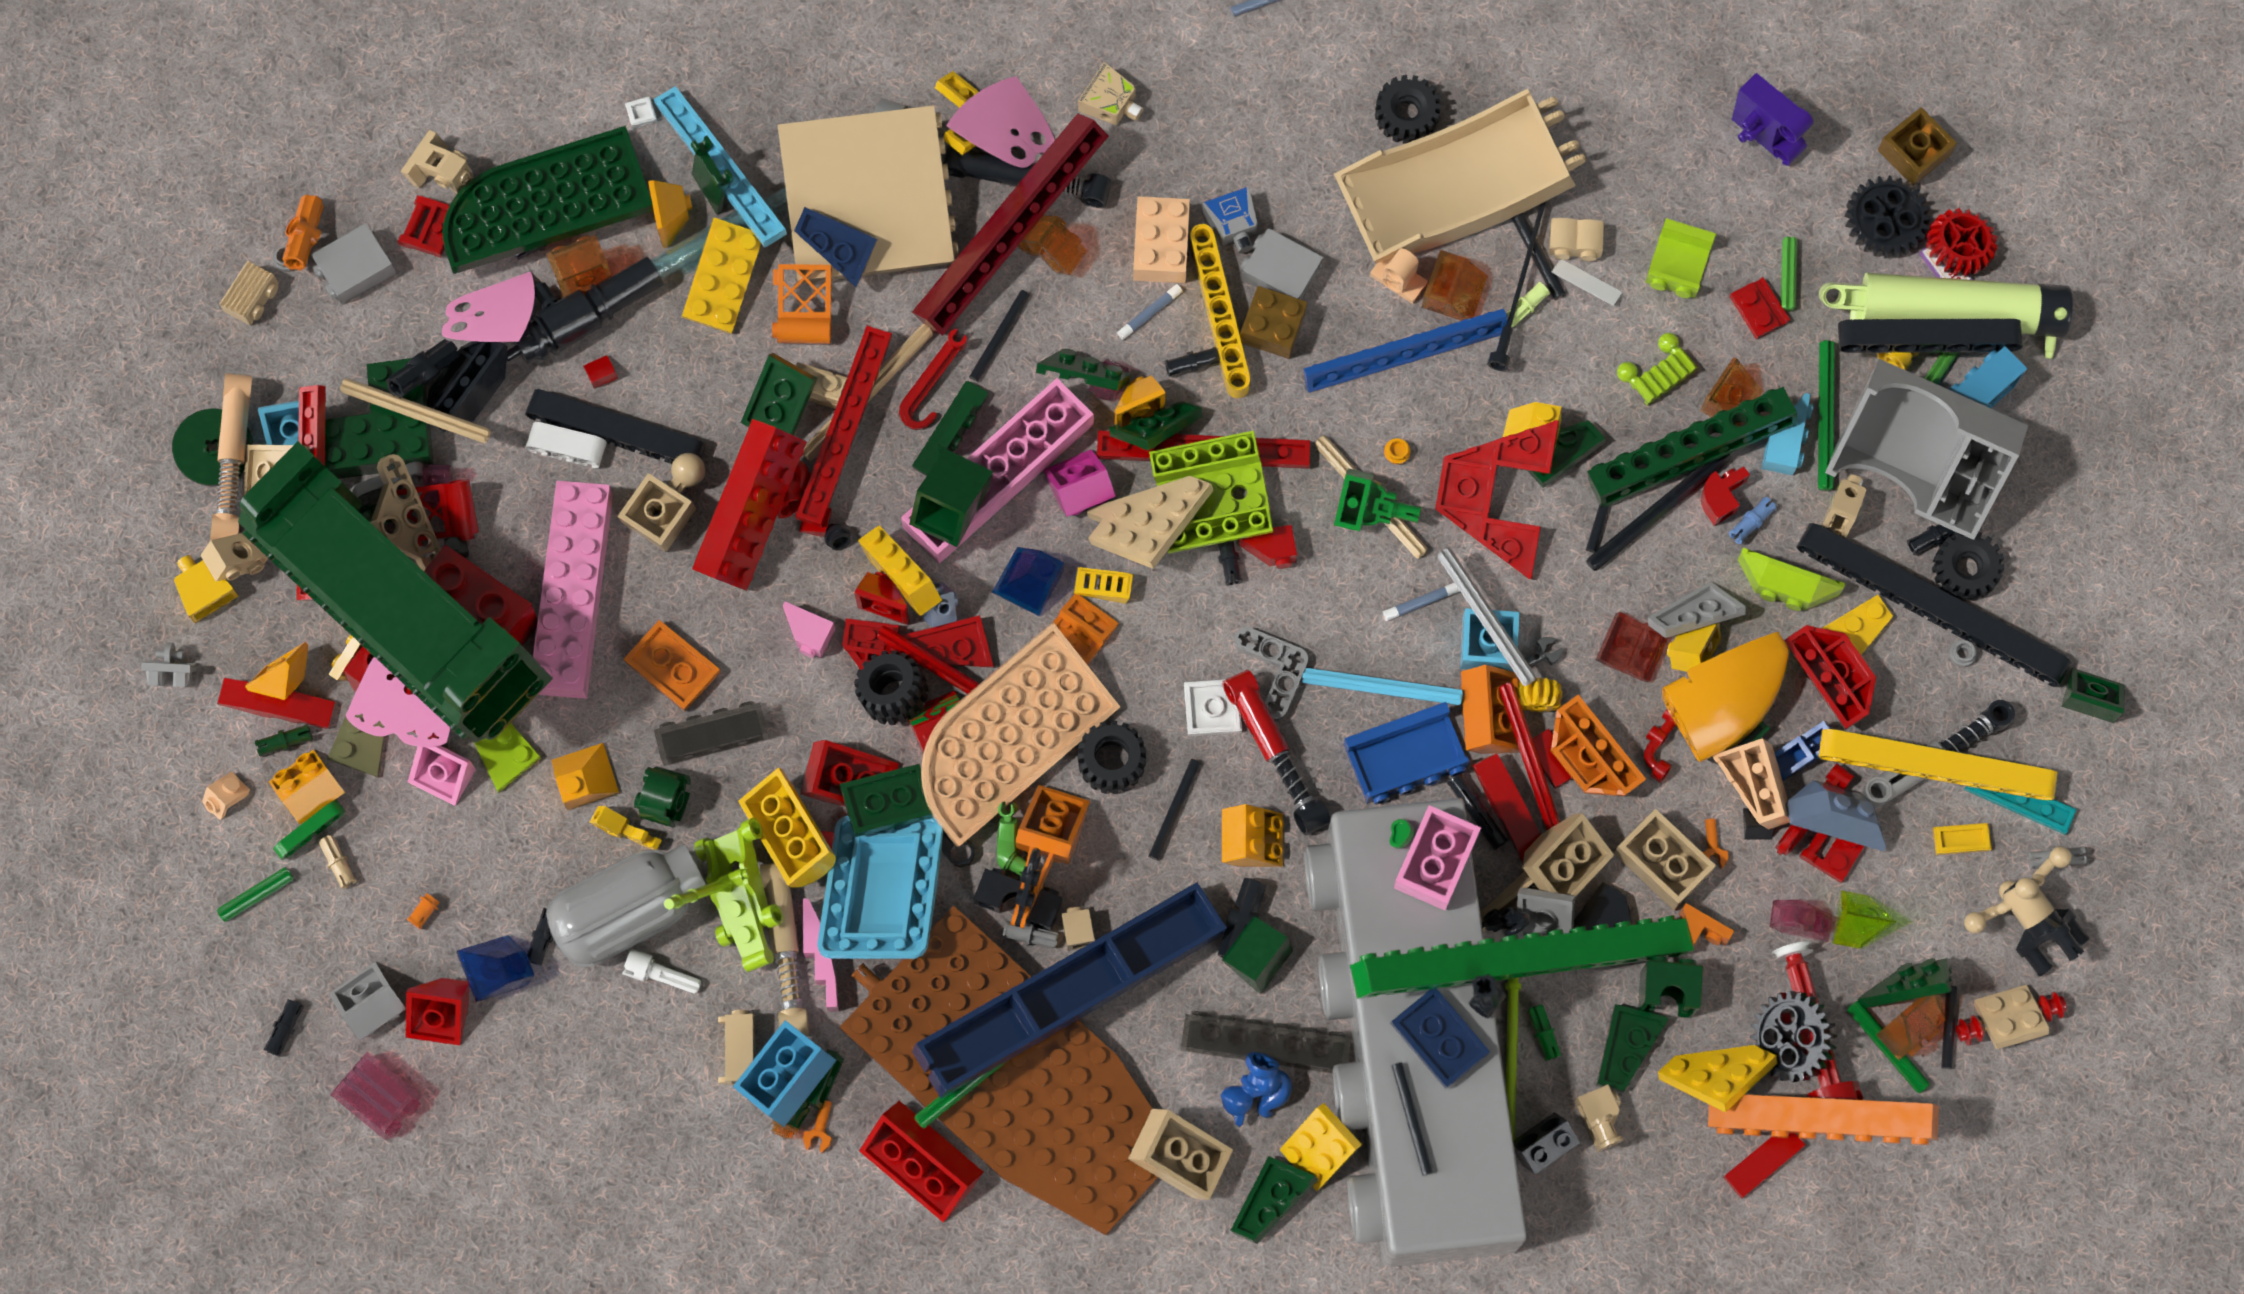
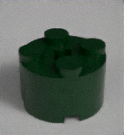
[634,766,691,828]

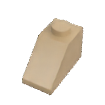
[1575,1085,1621,1152]

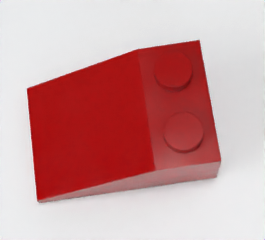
[800,740,899,806]

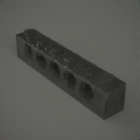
[1180,1011,1351,1074]

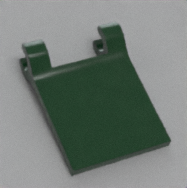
[691,135,734,215]

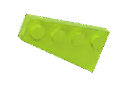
[474,723,541,793]

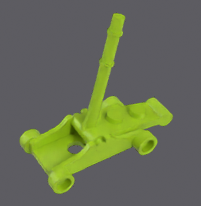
[664,818,784,972]

